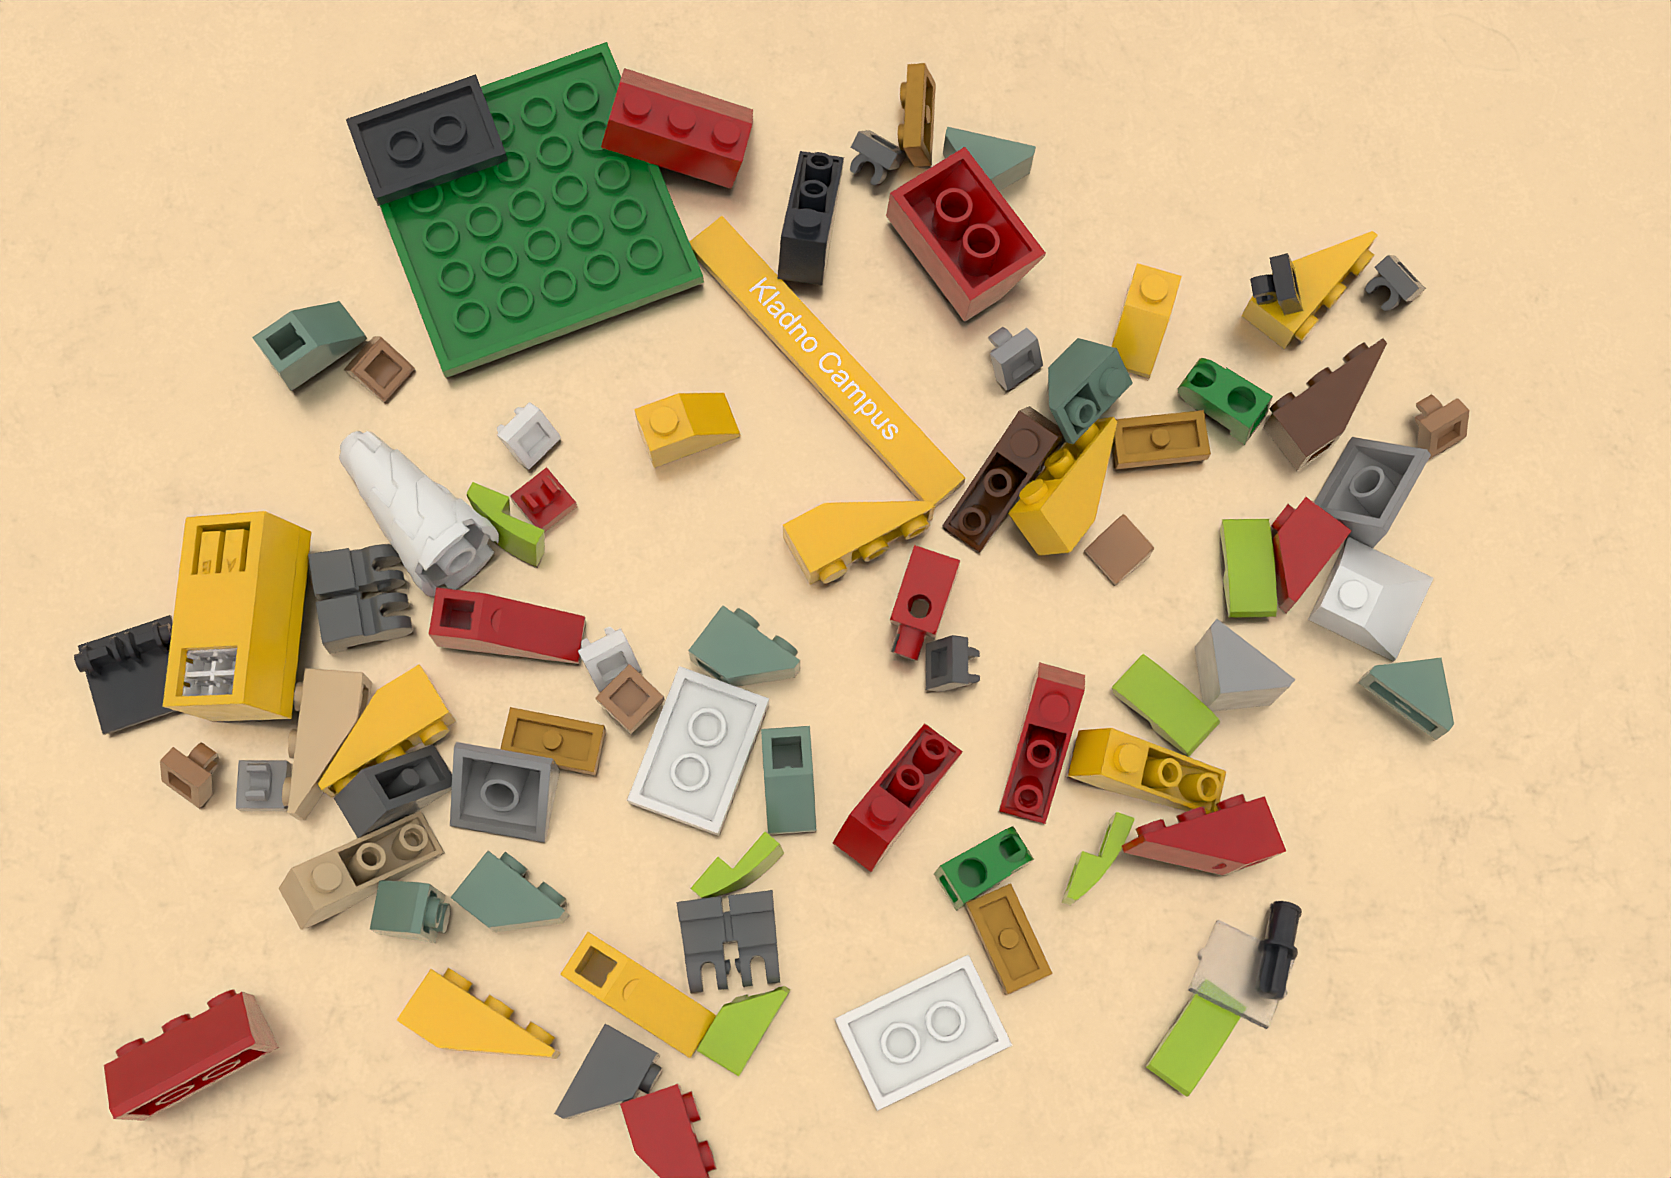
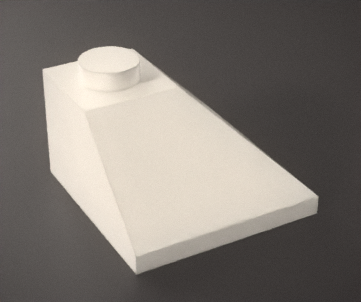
[1308,537,1434,661]

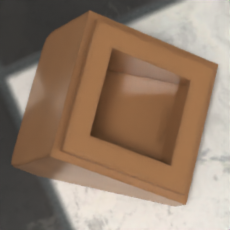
[344,336,415,402]
[1084,514,1154,586]

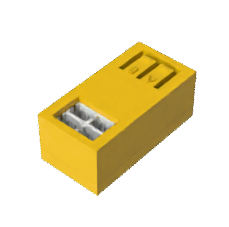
[163,511,312,722]

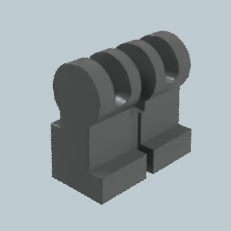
[308,544,413,654]
[676,890,780,994]

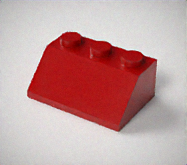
[601,68,753,189]
[886,147,1046,322]
[104,989,279,1121]

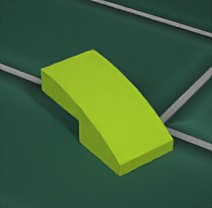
[1220,519,1277,618]
[1112,654,1220,757]
[1061,811,1135,906]
[1146,980,1245,1097]

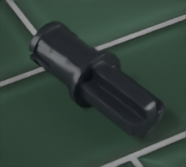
[1255,901,1302,1000]

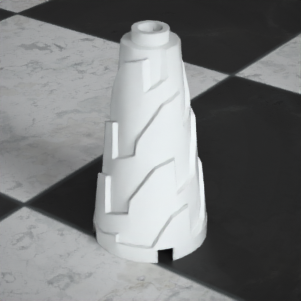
[339,431,499,597]

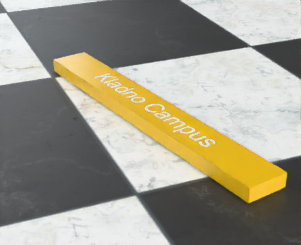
[689,216,966,507]

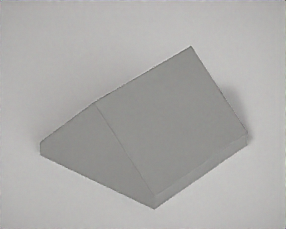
[1314,437,1431,548]
[1195,619,1295,711]
[450,742,560,842]

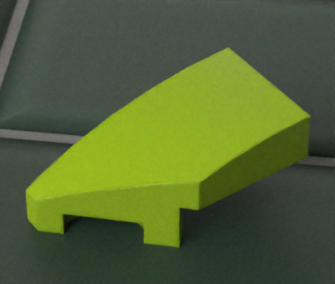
[467,482,545,567]
[690,832,784,899]
[697,986,791,1076]

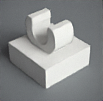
[497,402,561,470]
[578,627,641,692]

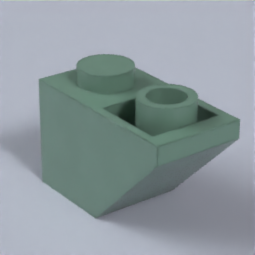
[252,301,367,391]
[1048,338,1133,444]
[688,605,800,687]
[761,726,816,835]
[450,851,570,932]
[369,880,450,943]

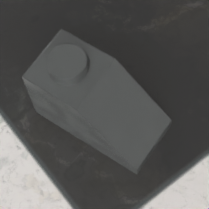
[334,744,452,838]
[554,1024,663,1119]

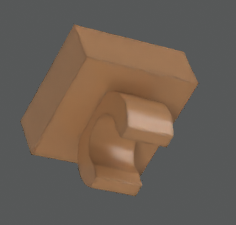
[1415,394,1470,459]
[595,664,665,734]
[160,742,217,809]

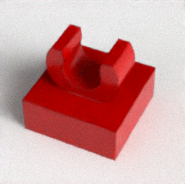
[510,467,578,533]

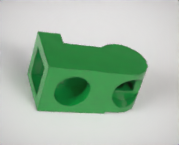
[1177,358,1273,445]
[933,826,1034,911]

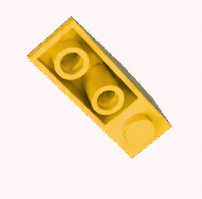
[1242,231,1378,349]
[1008,417,1117,555]
[783,501,935,585]
[318,664,456,798]
[1068,728,1226,814]
[560,932,717,1058]
[397,968,561,1059]

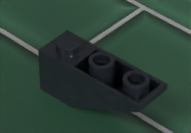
[777,151,844,285]

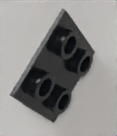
[74,615,175,735]

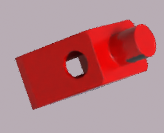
[890,545,960,661]

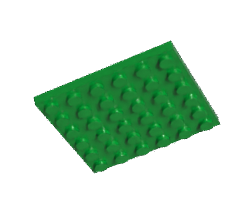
[380,42,704,378]

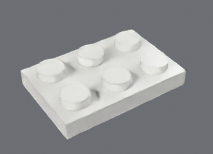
[627,666,769,836]
[834,954,1012,1111]

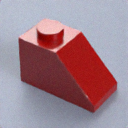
[1271,496,1352,614]

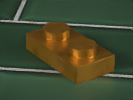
[897,63,936,167]
[1112,410,1211,469]
[500,707,606,775]
[965,883,1053,995]

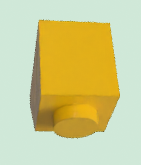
[1111,263,1182,378]
[634,393,741,468]

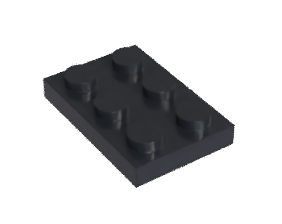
[346,74,508,206]

